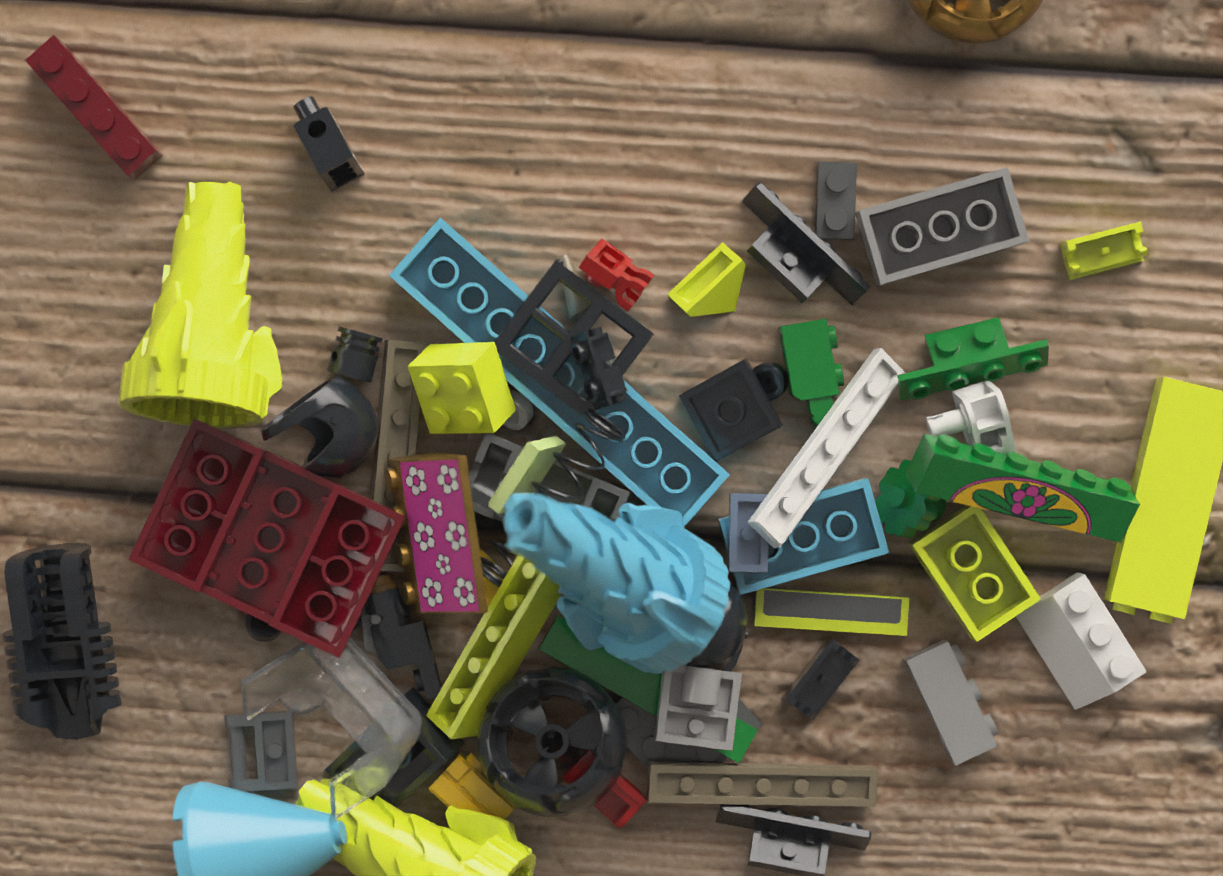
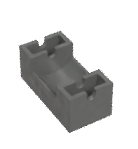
[469,433,630,523]

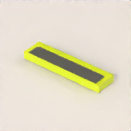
[754,588,909,636]

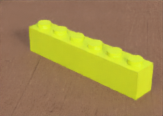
[426,554,561,739]

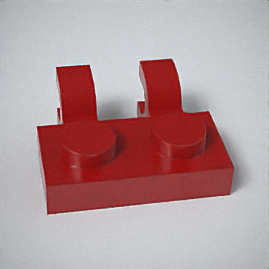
[578,239,655,312]

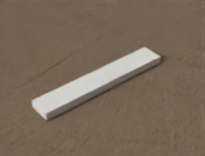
[747,348,905,548]

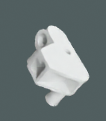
[926,380,1016,502]

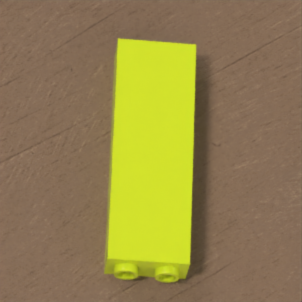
[1103,377,1223,624]

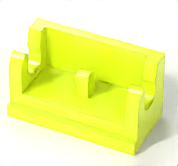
[1060,221,1148,280]

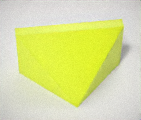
[667,242,746,317]

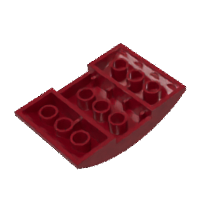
[128,418,406,658]

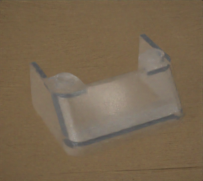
[241,638,422,819]

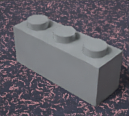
[902,639,999,766]

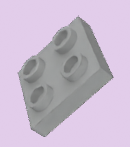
[654,665,742,751]

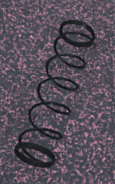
[480,408,626,587]

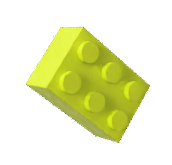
[908,505,1041,642]

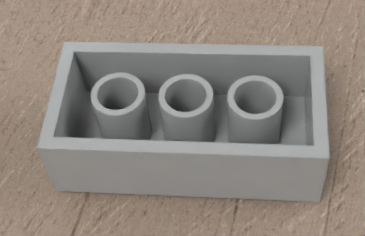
[855,167,1029,287]

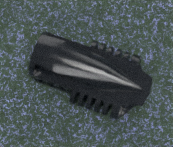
[2,543,122,740]

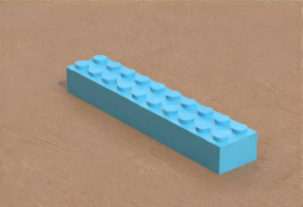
[389,218,730,526]

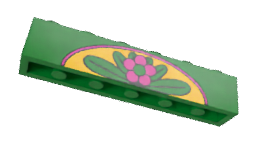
[906,434,1140,543]

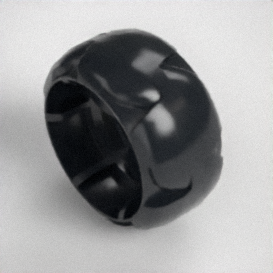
[477,667,627,817]

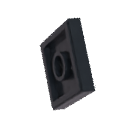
[678,358,783,462]

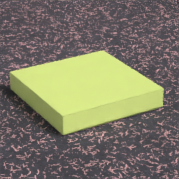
[488,436,567,514]

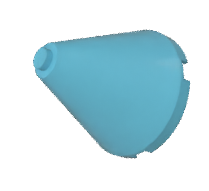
[173,781,347,876]

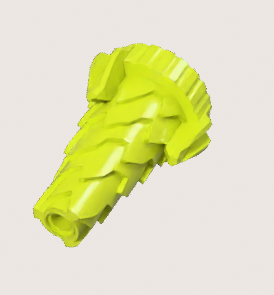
[118,182,282,428]
[295,778,536,876]

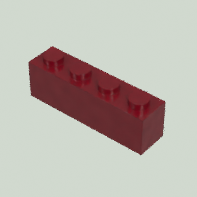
[25,35,163,180]

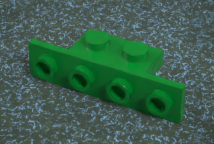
[897,317,1049,401]

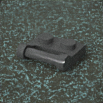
[224,710,298,792]

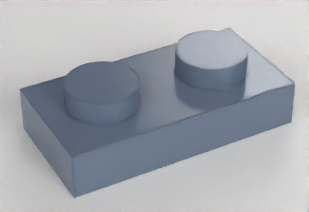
[728,493,769,572]

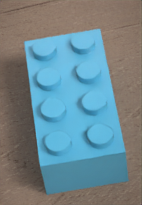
[717,478,889,595]

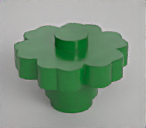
[875,459,946,539]

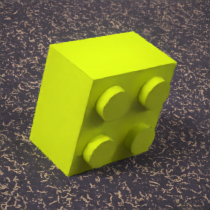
[407,342,516,434]

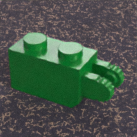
[778,318,844,426]

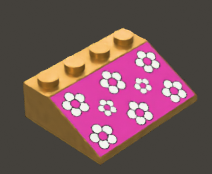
[385,452,488,613]

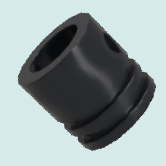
[327,326,383,383]

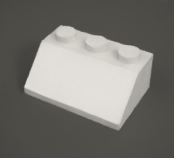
[1015,572,1147,710]

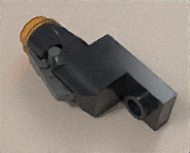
[361,573,442,699]

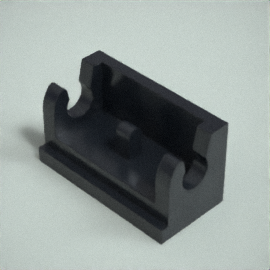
[783,636,859,720]

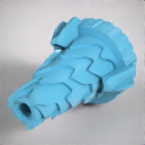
[503,494,730,674]

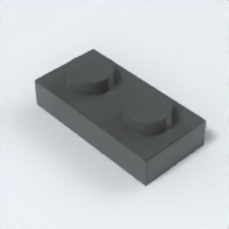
[815,162,857,240]

